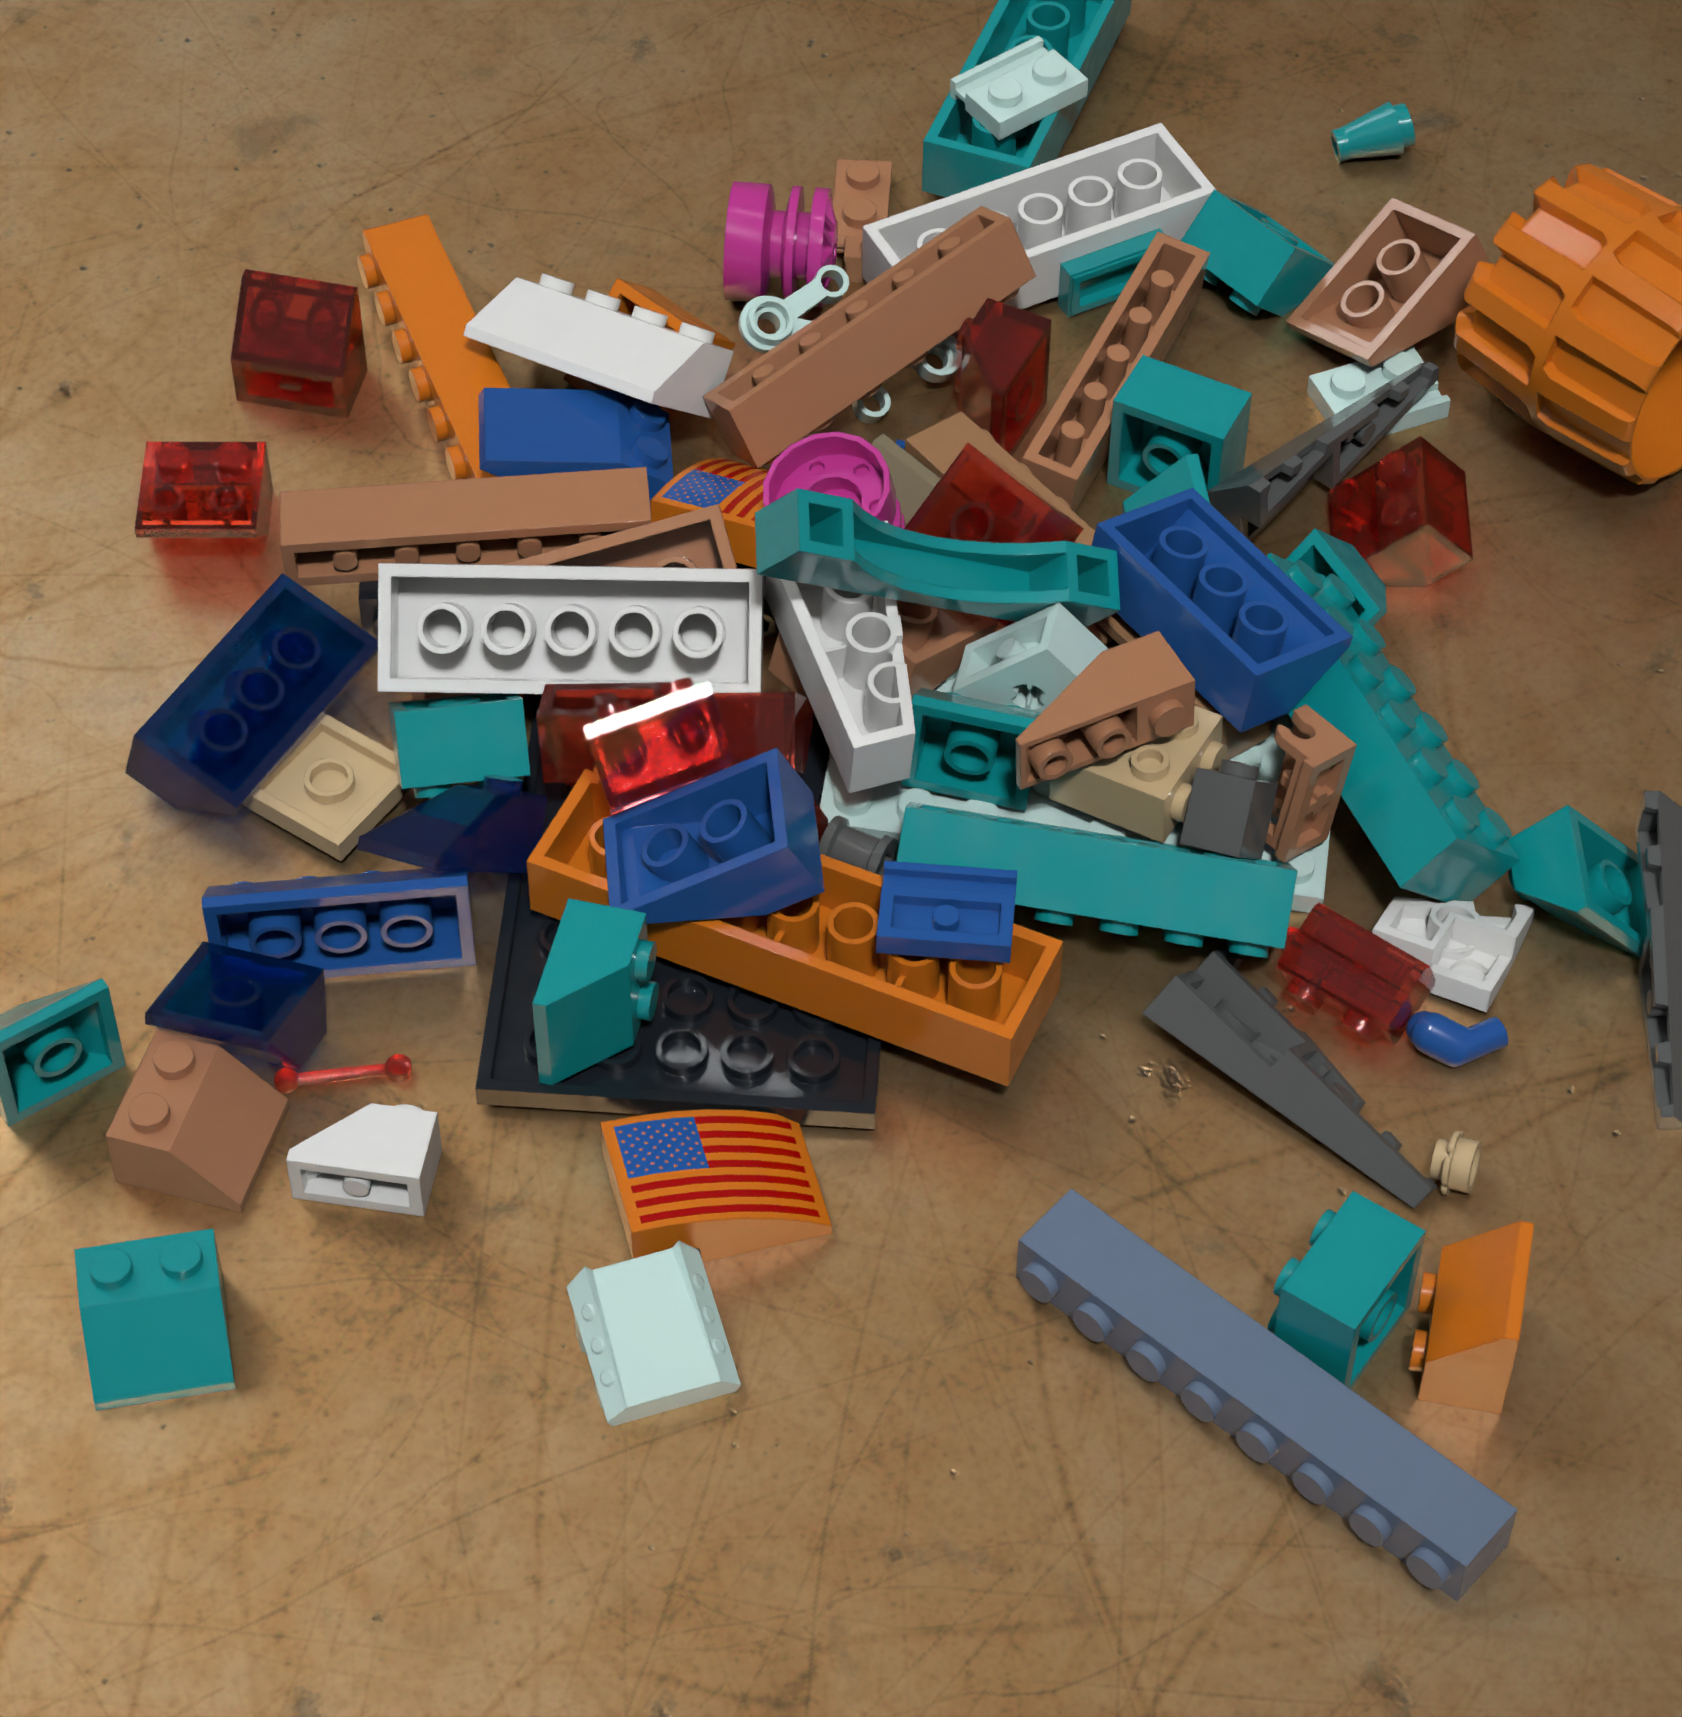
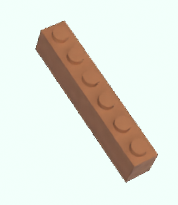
[702,206,1036,468]
[1021,232,1210,512]
[279,467,651,587]

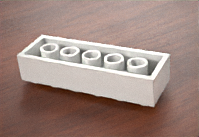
[862,123,1216,328]
[378,563,764,698]

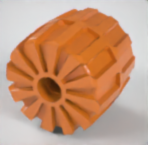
[1454,163,1682,484]

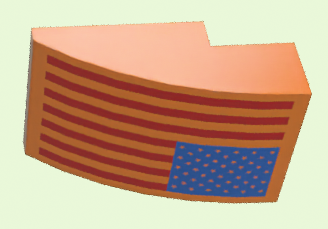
[650,457,769,568]
[600,1109,832,1262]

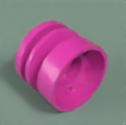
[723,181,838,307]
[763,432,906,530]

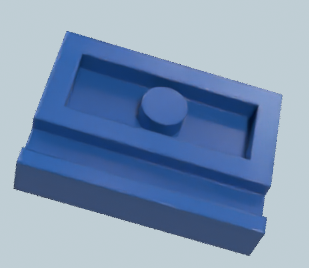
[876,861,1017,963]

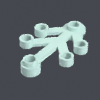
[738,265,963,424]

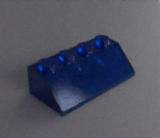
[125,573,378,814]

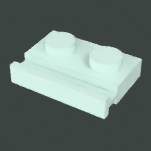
[950,36,1088,140]
[1307,346,1451,436]

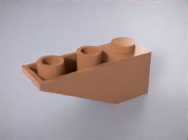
[1016,631,1195,790]

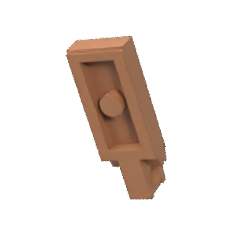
[833,159,892,283]

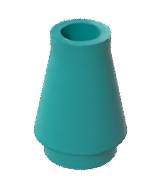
[1330,101,1416,162]

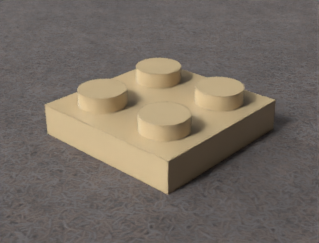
[240,710,412,861]

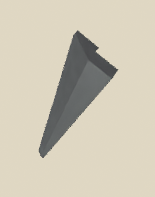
[1207,362,1439,542]
[1635,790,1682,1130]
[1142,947,1438,1209]

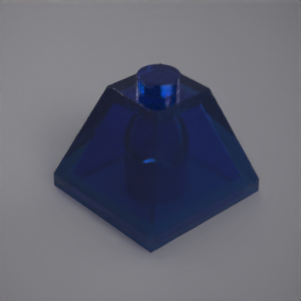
[357,775,547,873]

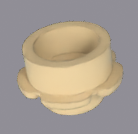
[1430,1131,1482,1196]

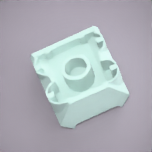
[566,1240,741,1426]

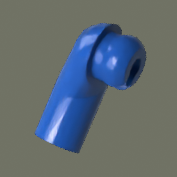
[1406,1011,1508,1067]

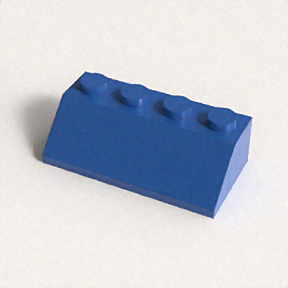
[1092,488,1353,733]
[202,865,476,987]

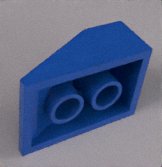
[478,387,674,511]
[603,747,825,924]

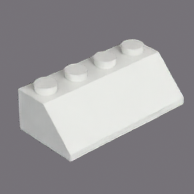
[463,273,734,419]

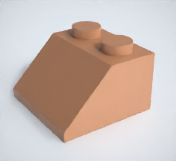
[105,1030,290,1213]

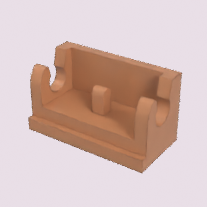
[1266,704,1357,863]

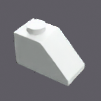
[286,1103,442,1217]

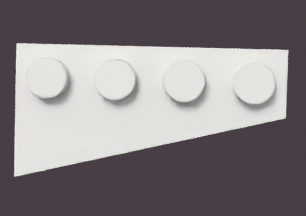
[764,521,916,793]

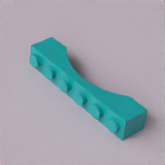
[755,488,1120,627]

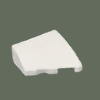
[1365,897,1535,1012]

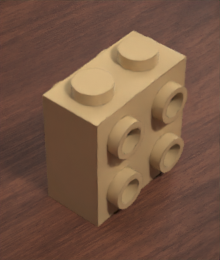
[1049,706,1227,843]

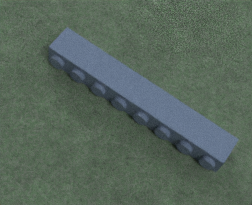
[1016,1189,1518,1602]

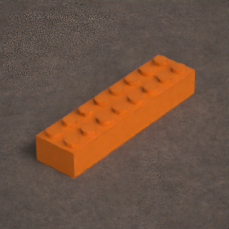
[527,769,1063,1087]

